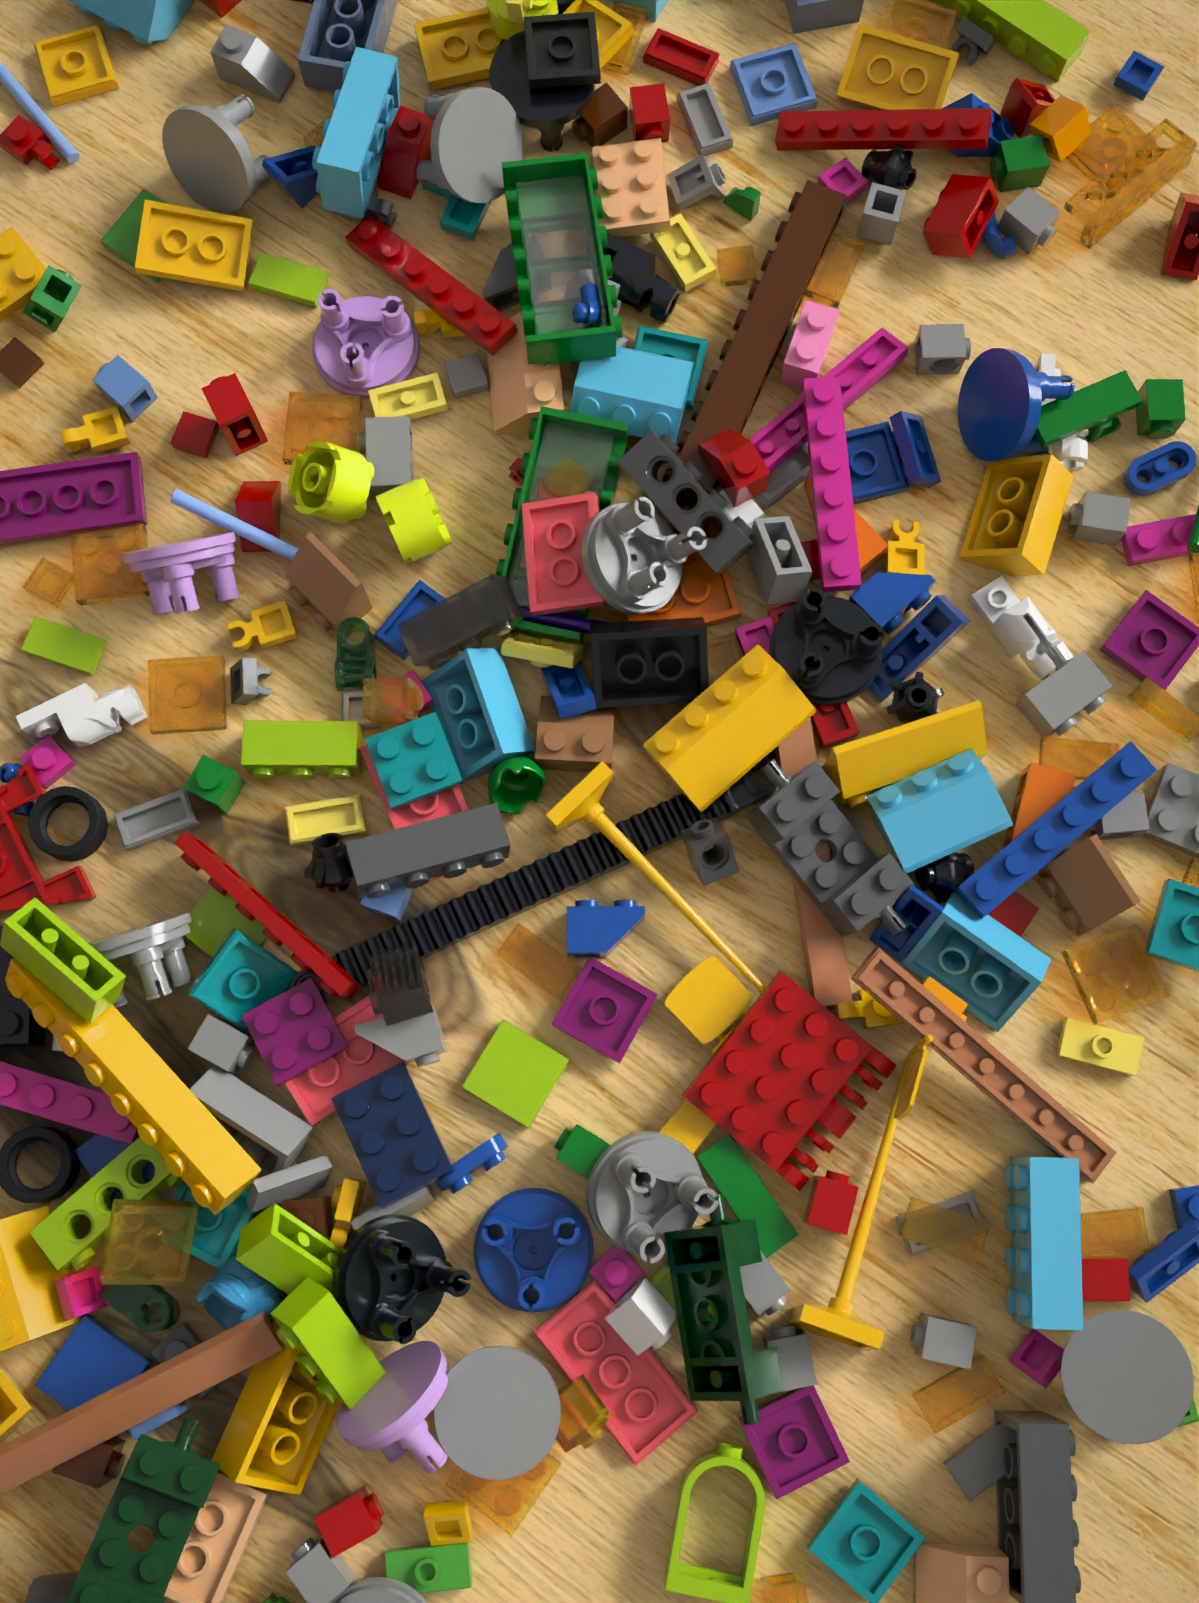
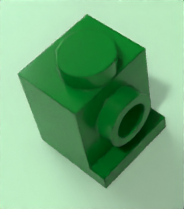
[22,265,82,332]

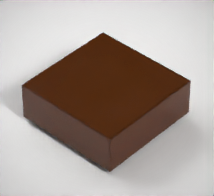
[0,337,44,389]

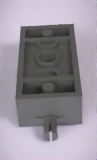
[745,759,913,937]

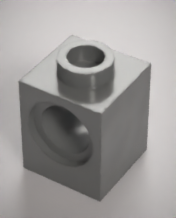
[681,817,739,886]

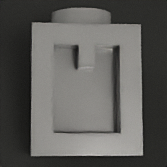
[667,154,726,210]

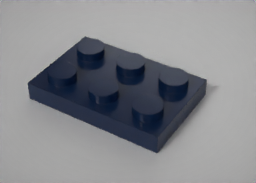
[331,1062,455,1209]

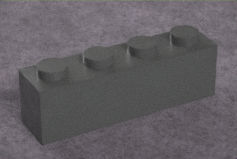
[345,803,510,899]

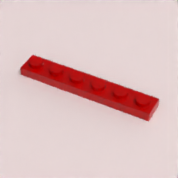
[775,108,992,150]
[345,214,518,356]
[174,831,362,998]

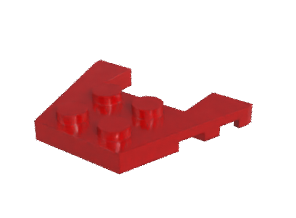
[0,763,97,912]

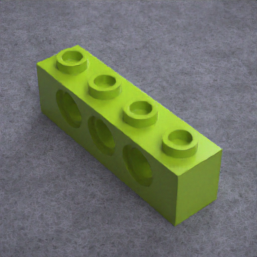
[29,1137,184,1271]

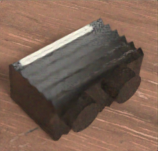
[366,940,434,1027]

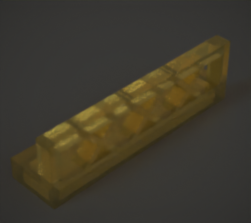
[1064,118,1197,249]

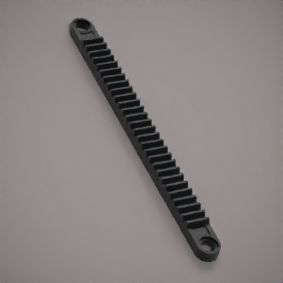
[290,759,775,1004]

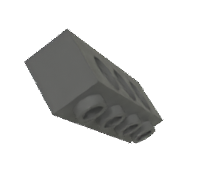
[618,430,755,574]

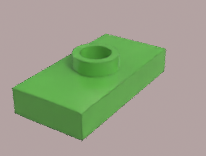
[385,1543,472,1594]

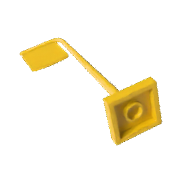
[546,761,765,1055]
[787,1035,933,1351]

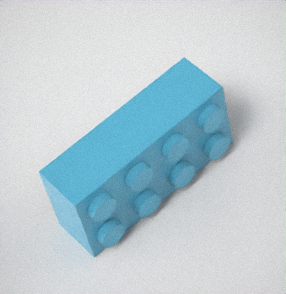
[312,47,401,219]
[1004,1157,1083,1331]

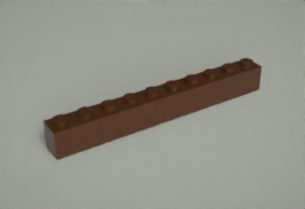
[662,180,847,508]

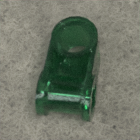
[335,617,377,691]
[99,1259,180,1333]

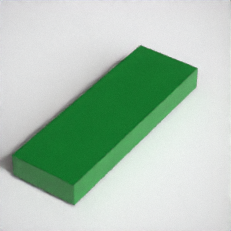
[1034,370,1143,448]
[696,1134,798,1258]

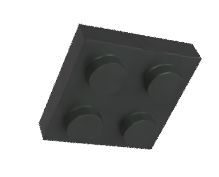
[524,12,601,89]

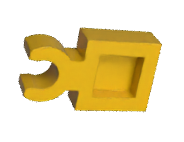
[885,519,925,575]
[227,600,299,652]
[330,1178,366,1249]

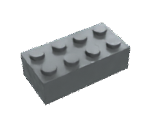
[994,1410,1081,1603]

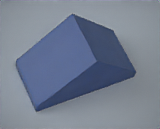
[262,145,318,209]
[869,885,944,962]

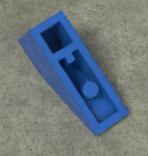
[869,595,970,702]

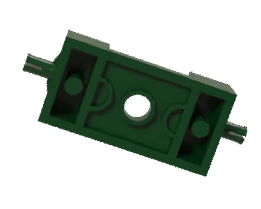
[664,1194,784,1425]
[65,1417,221,1603]

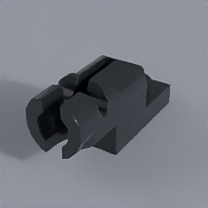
[586,233,680,324]

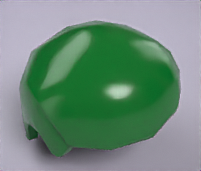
[487,756,546,814]

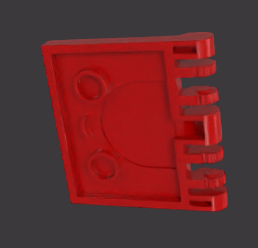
[682,971,896,1191]

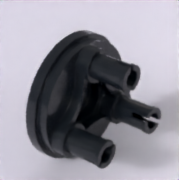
[489,30,595,152]
[769,587,884,706]
[333,1214,471,1344]

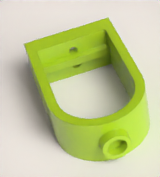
[664,1442,765,1603]

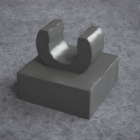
[951,17,995,66]
[230,658,272,705]

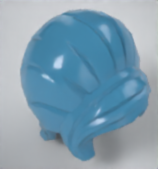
[195,1255,285,1330]

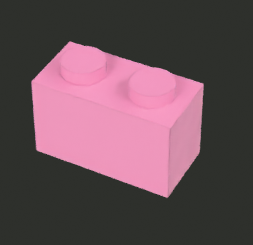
[779,300,840,390]

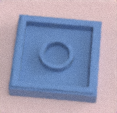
[730,43,818,126]

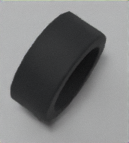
[28,786,108,862]
[0,1127,80,1203]

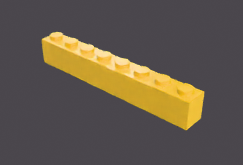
[5,958,262,1215]

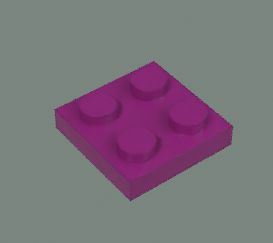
[1099,590,1199,694]
[551,956,658,1064]
[241,977,349,1086]
[738,1385,850,1499]

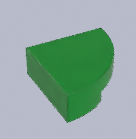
[723,187,761,221]
[1085,416,1122,443]

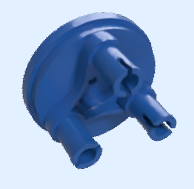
[958,348,1075,462]
[474,1188,593,1312]

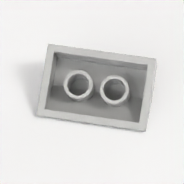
[189,1064,313,1188]

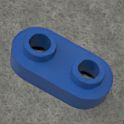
[1124,441,1197,496]
[436,1133,509,1194]

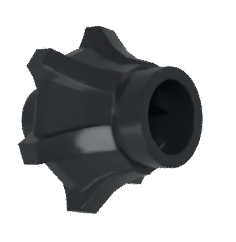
[862,145,917,190]
[886,672,945,724]
[304,833,353,892]
[915,852,975,903]

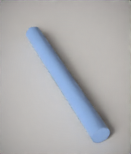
[0,61,80,164]
[170,489,299,561]

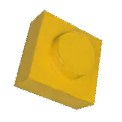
[424,1500,473,1546]

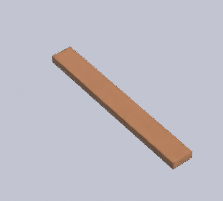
[774,718,853,1007]
[850,948,1117,1184]
[0,1312,283,1495]

